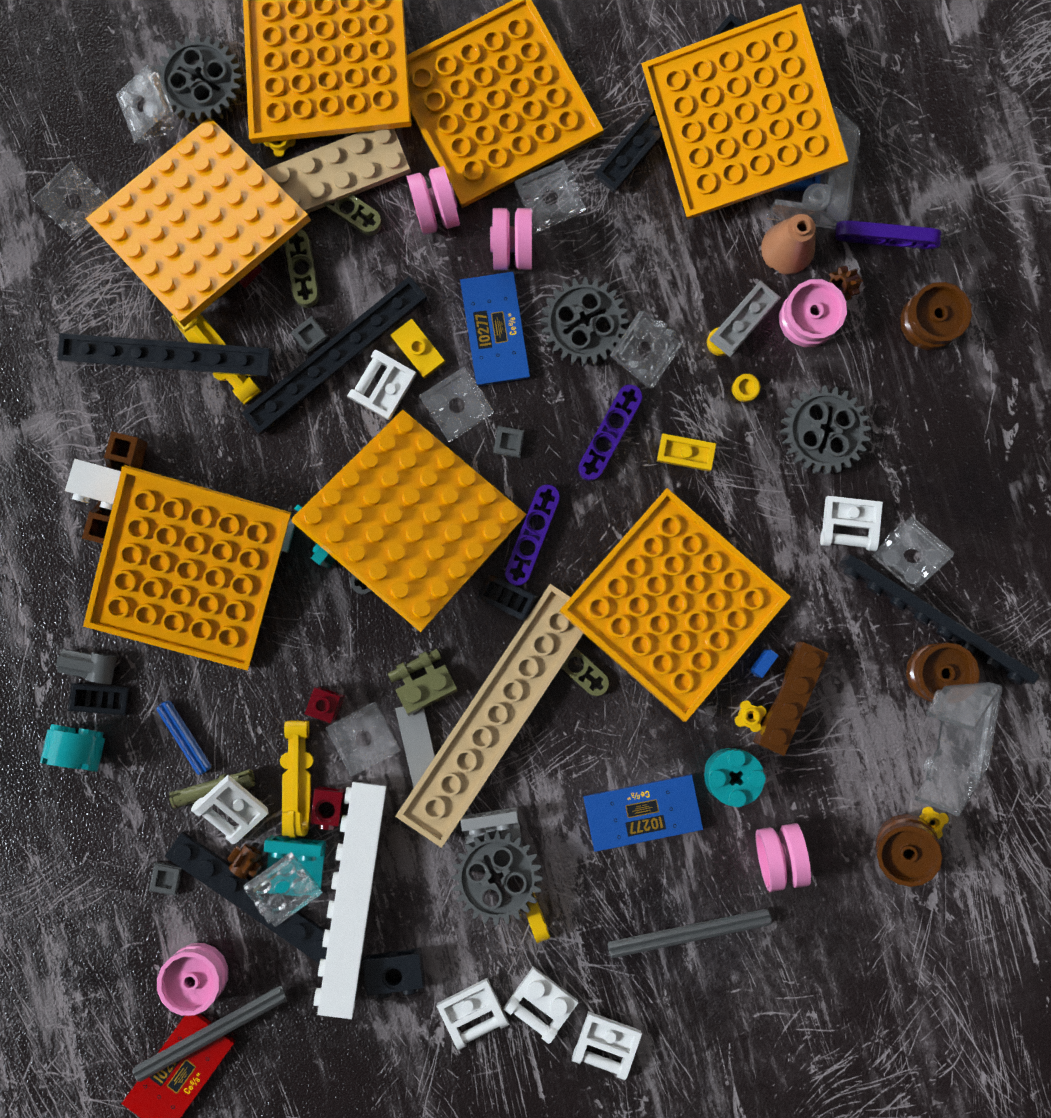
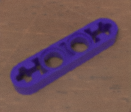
[835,221,942,249]
[578,385,642,481]
[505,485,560,586]

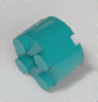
[40,724,105,772]
[704,748,766,807]

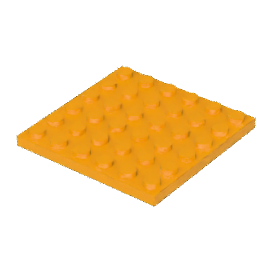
[243,0,411,144]
[407,0,604,208]
[641,4,849,220]
[86,119,311,327]
[292,410,527,632]
[83,465,292,671]
[559,488,791,722]

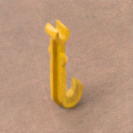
[171,313,261,405]
[280,721,314,838]

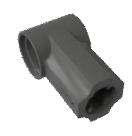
[56,649,117,684]

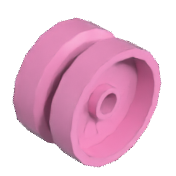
[406,166,460,236]
[490,208,532,270]
[779,279,847,347]
[756,823,811,892]
[157,943,228,1016]

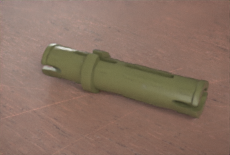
[169,769,255,809]

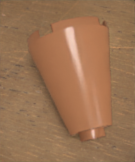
[761,214,816,275]

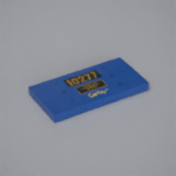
[460,272,530,387]
[583,774,703,852]

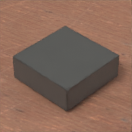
[291,316,330,355]
[493,426,525,458]
[149,862,183,896]

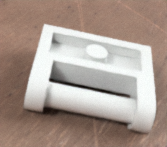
[347,350,417,421]
[820,496,883,551]
[191,775,269,844]
[503,966,578,1044]
[437,978,509,1050]
[572,1011,642,1080]

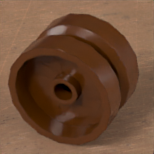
[900,282,972,350]
[906,643,980,705]
[876,814,942,887]

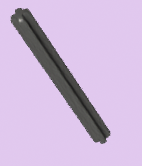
[608,909,772,958]
[132,986,287,1082]

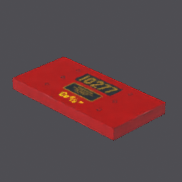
[121,1013,236,1118]

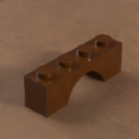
[82,431,148,544]
[753,642,829,756]

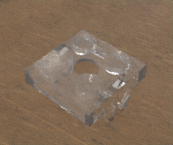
[116,65,174,144]
[515,160,586,233]
[32,161,109,240]
[610,311,682,388]
[419,367,494,442]
[872,516,954,592]
[326,701,401,777]
[243,852,323,927]

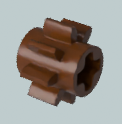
[829,266,863,301]
[227,844,264,879]

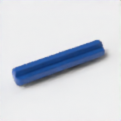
[156,701,211,775]

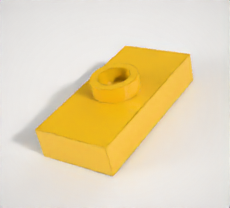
[391,319,445,379]
[657,433,716,472]

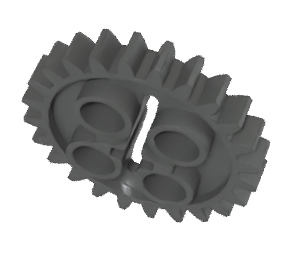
[154,35,244,124]
[541,277,629,367]
[780,385,871,475]
[451,831,544,926]

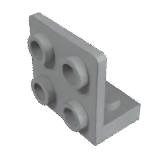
[460,807,523,872]

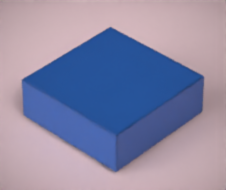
[750,649,778,678]

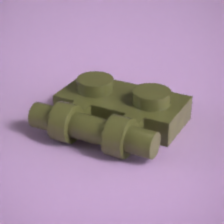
[387,649,458,716]

